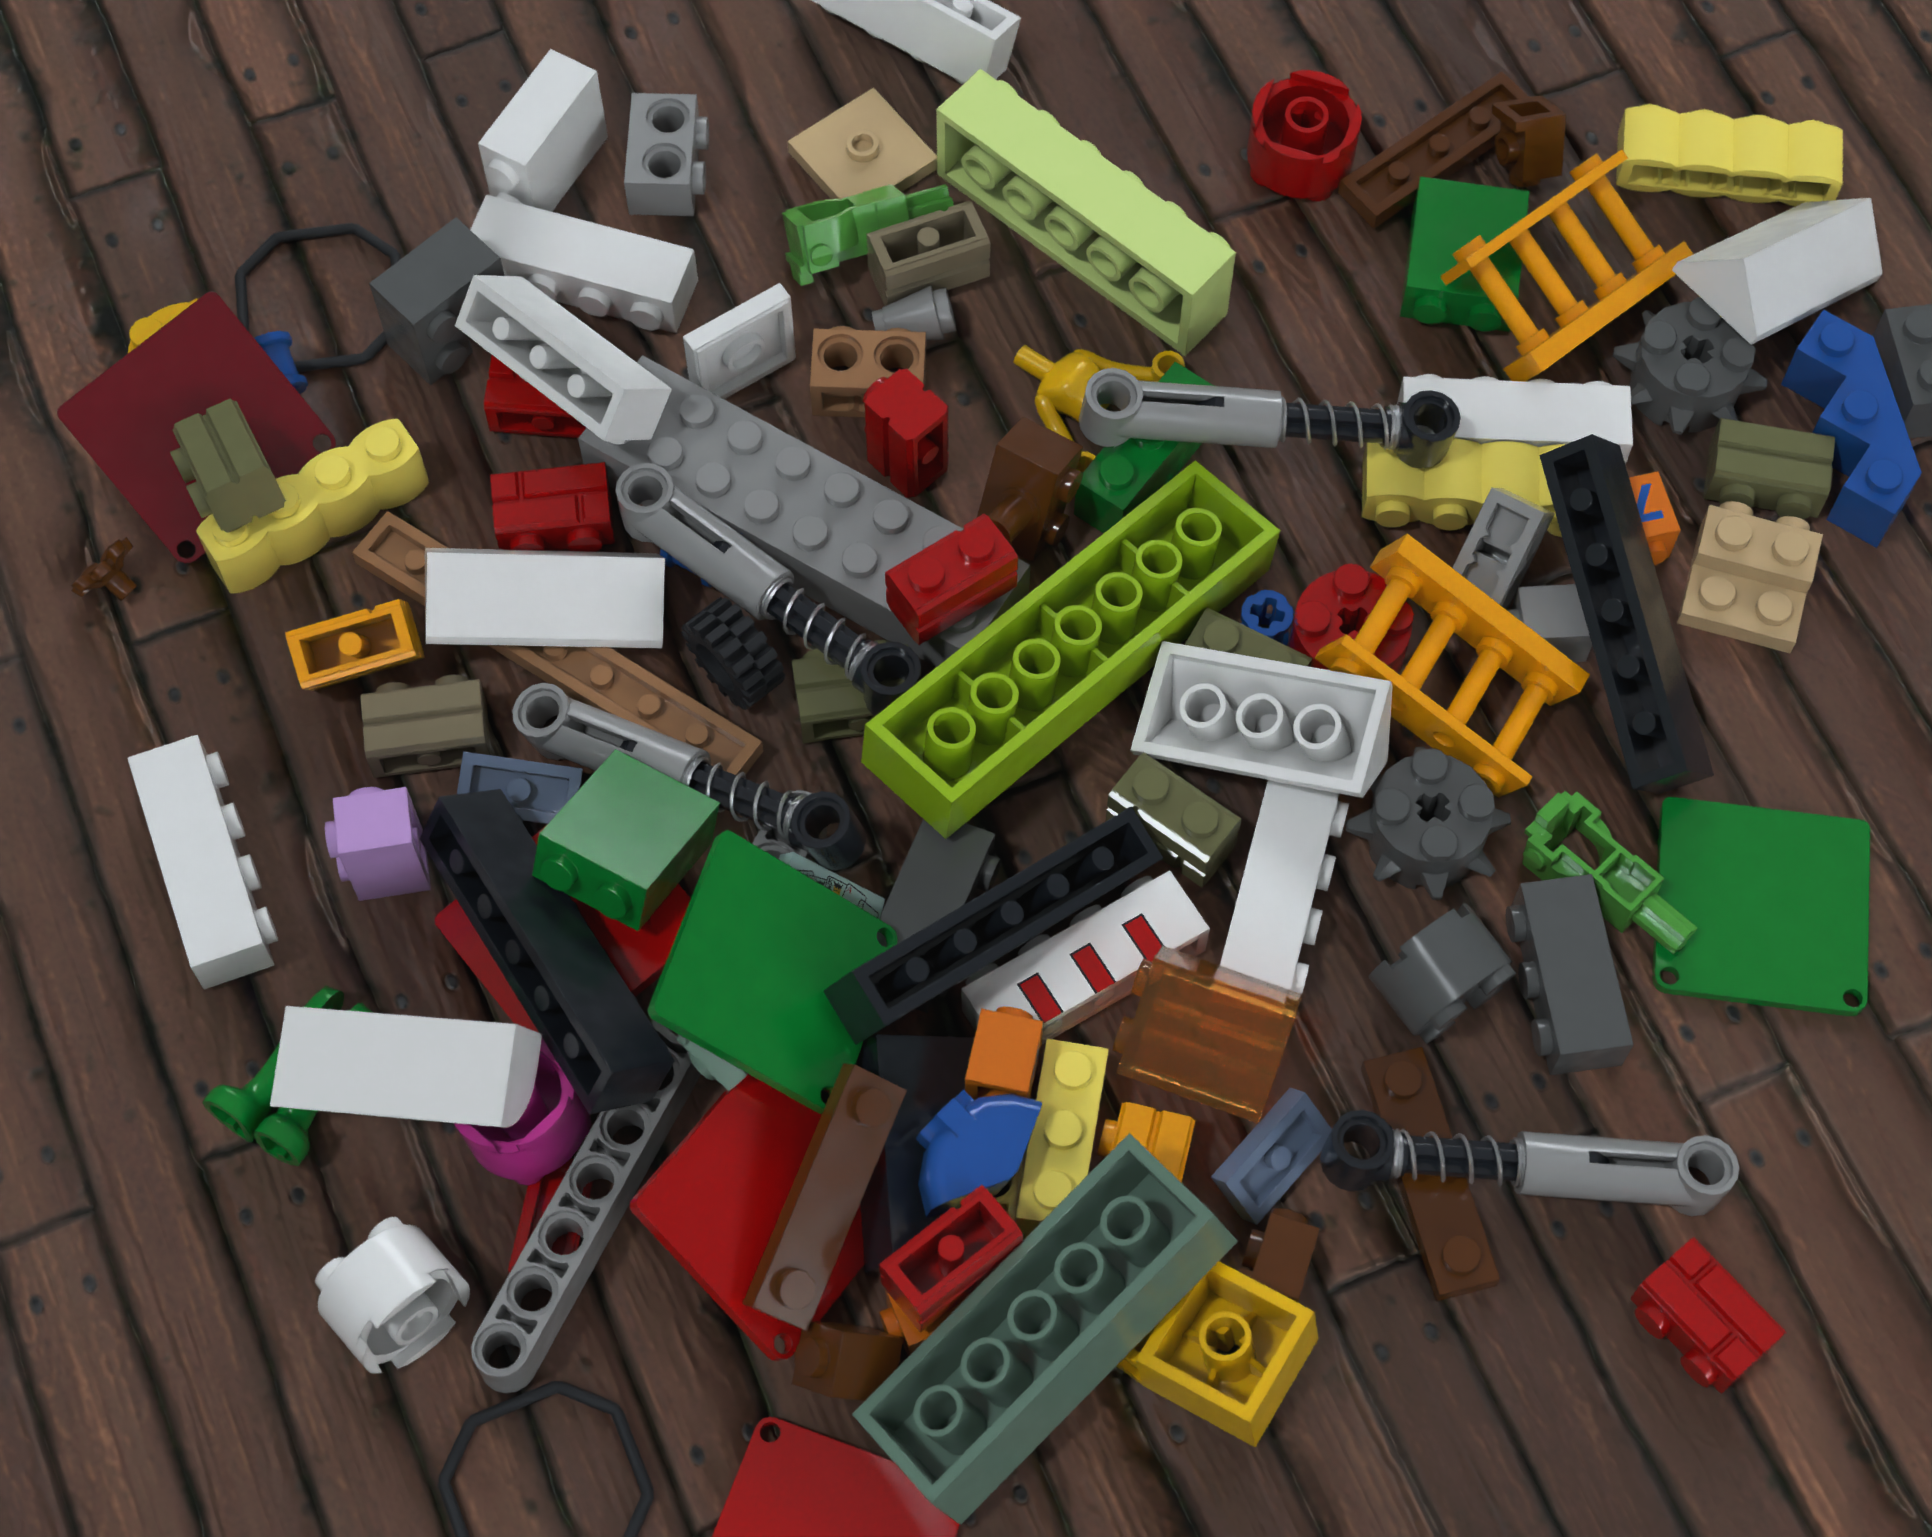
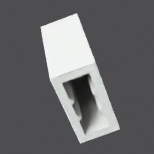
[478,49,608,212]

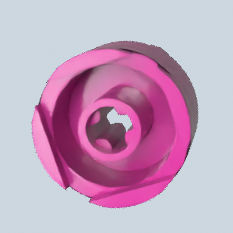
[454,1039,592,1185]

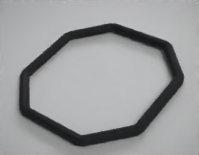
[235,223,401,372]
[438,1381,654,1537]

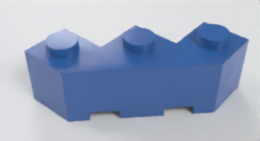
[1781,309,1922,548]

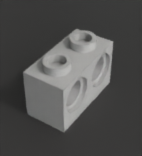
[624,93,709,216]
[1453,487,1555,610]

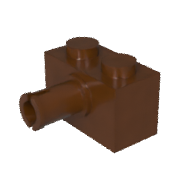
[977,417,1084,562]

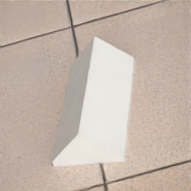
[1672,198,1883,345]
[425,548,665,648]
[1130,641,1393,798]

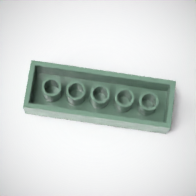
[852,1133,1238,1525]

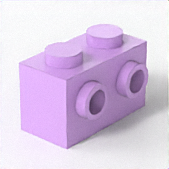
[325,787,431,901]

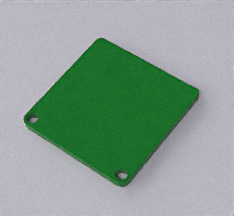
[1652,797,1870,1016]
[648,830,898,1114]

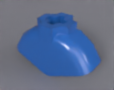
[915,1090,1042,1218]

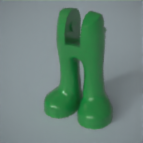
[202,985,373,1166]

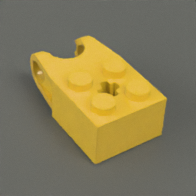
[1117,1261,1319,1447]

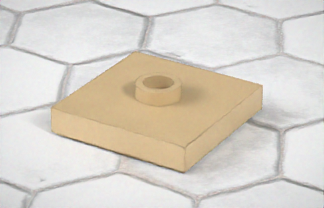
[788,87,937,199]

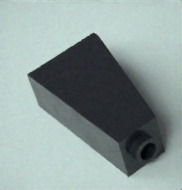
[855,1034,975,1273]

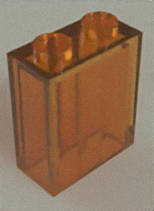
[1112,946,1303,1124]

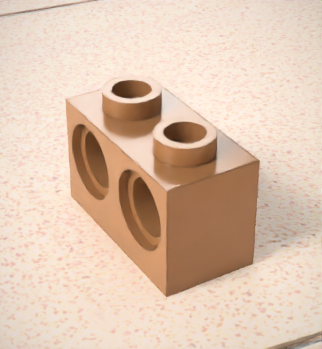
[810,326,926,417]

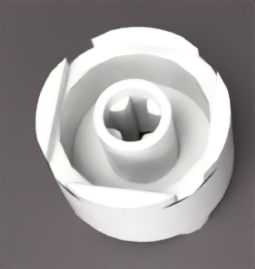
[315,1217,470,1374]

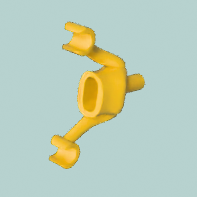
[1013,345,1185,472]

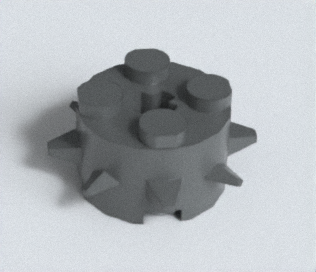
[1613,297,1768,435]
[1345,747,1511,900]

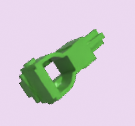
[782,184,954,286]
[1522,791,1697,955]

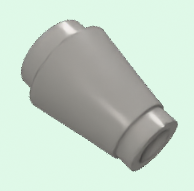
[872,285,957,340]

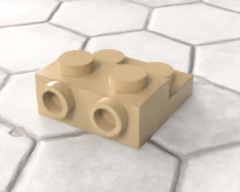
[1677,501,1823,653]

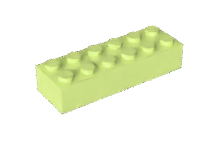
[936,68,1236,356]

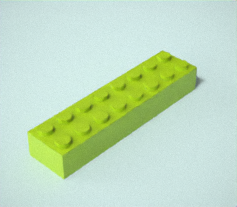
[861,460,1280,839]

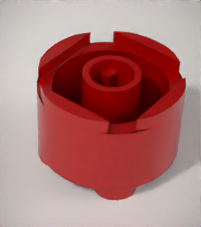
[1247,70,1362,202]
[1289,563,1414,674]

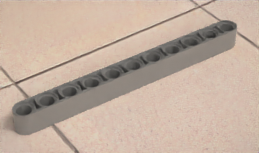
[471,790,827,1393]

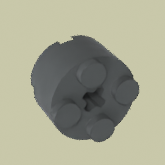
[1369,903,1516,1044]

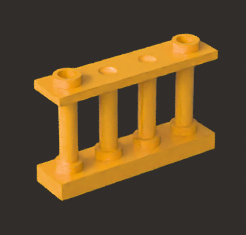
[1440,149,1693,382]
[1315,533,1590,798]

